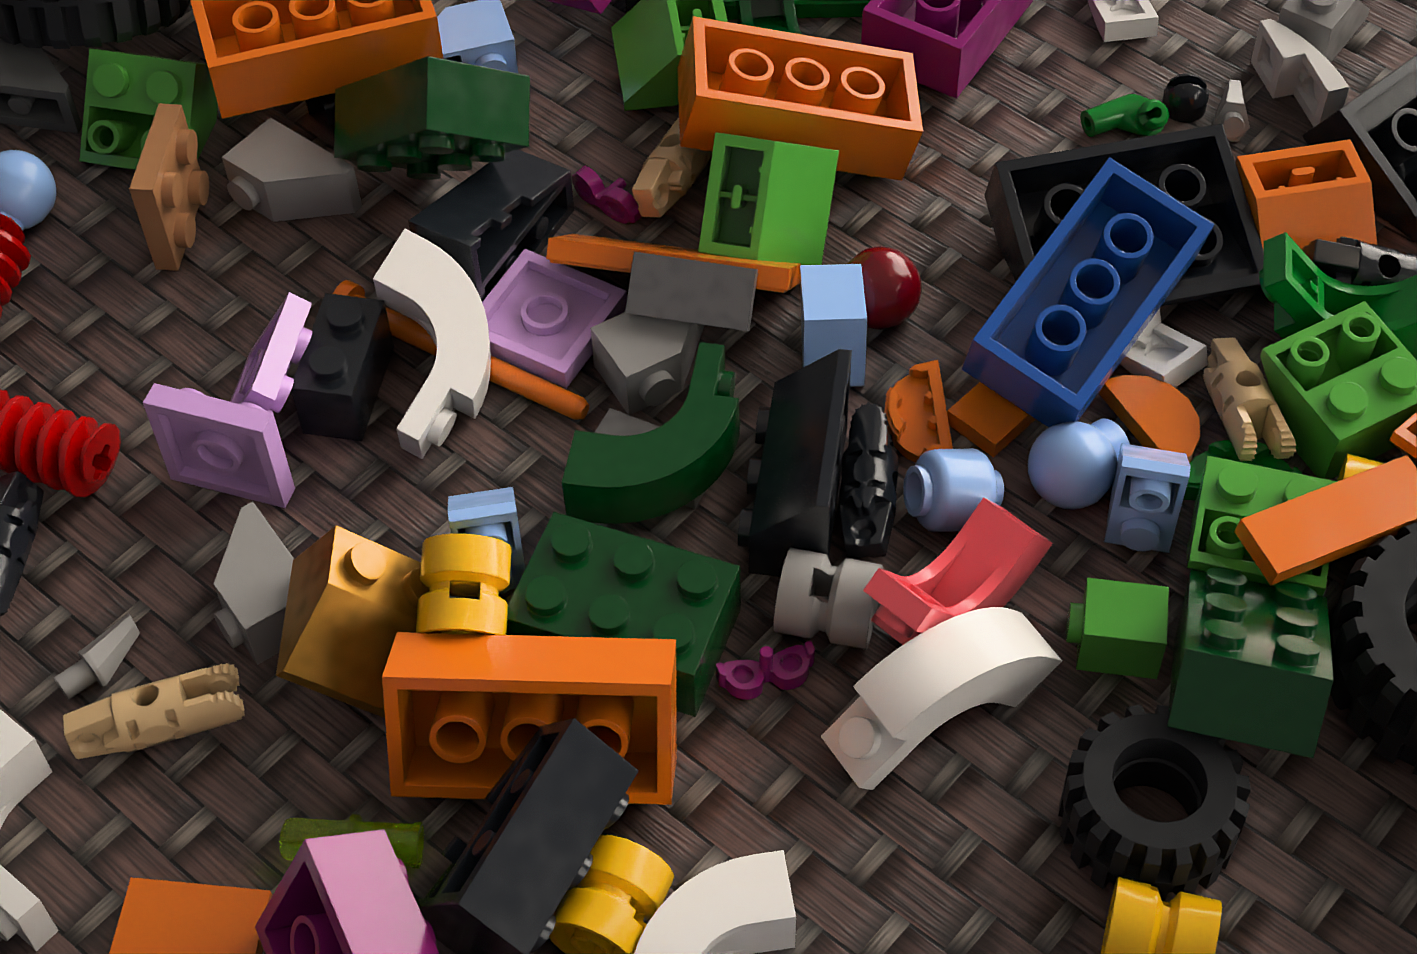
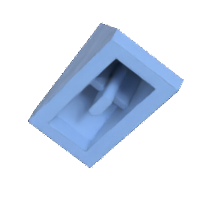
[800,264,867,387]

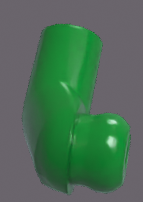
[1080,94,1169,137]

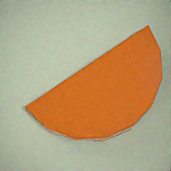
[884,360,953,463]
[1099,375,1200,463]

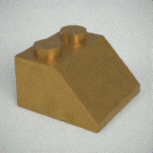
[276,526,430,718]

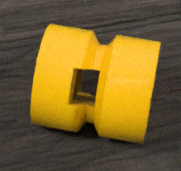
[416,533,512,635]
[549,835,674,954]
[1100,877,1222,954]

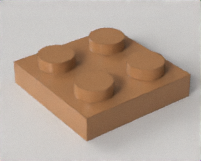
[129,103,209,271]

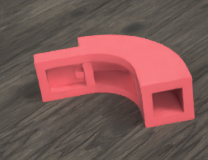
[863,497,1053,645]

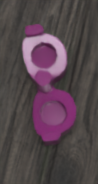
[572,165,642,224]
[716,641,815,700]

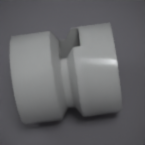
[774,548,883,650]

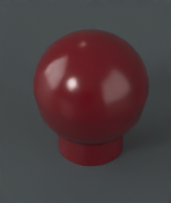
[847,246,922,330]

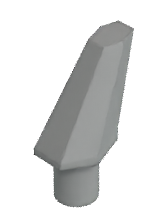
[1213,79,1250,142]
[54,613,140,700]

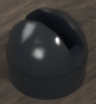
[1162,72,1209,123]

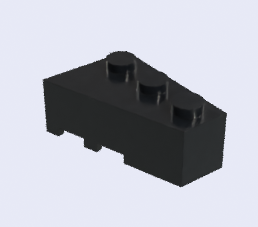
[408,150,574,302]
[412,718,639,954]

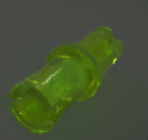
[279,814,425,869]

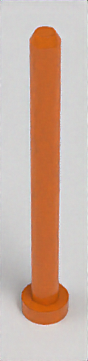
[333,280,590,420]

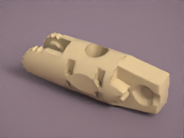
[632,118,713,218]
[1203,337,1297,461]
[63,663,245,759]

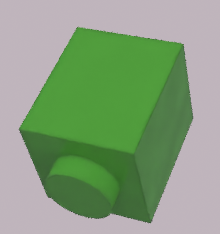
[1066,578,1169,679]

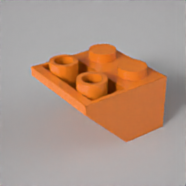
[1235,139,1377,291]

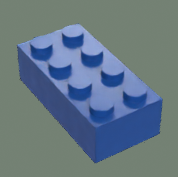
[962,157,1215,427]

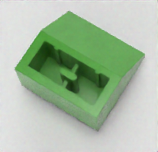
[611,0,728,111]
[79,48,218,170]
[698,132,839,265]
[1260,301,1417,480]
[1186,456,1338,596]

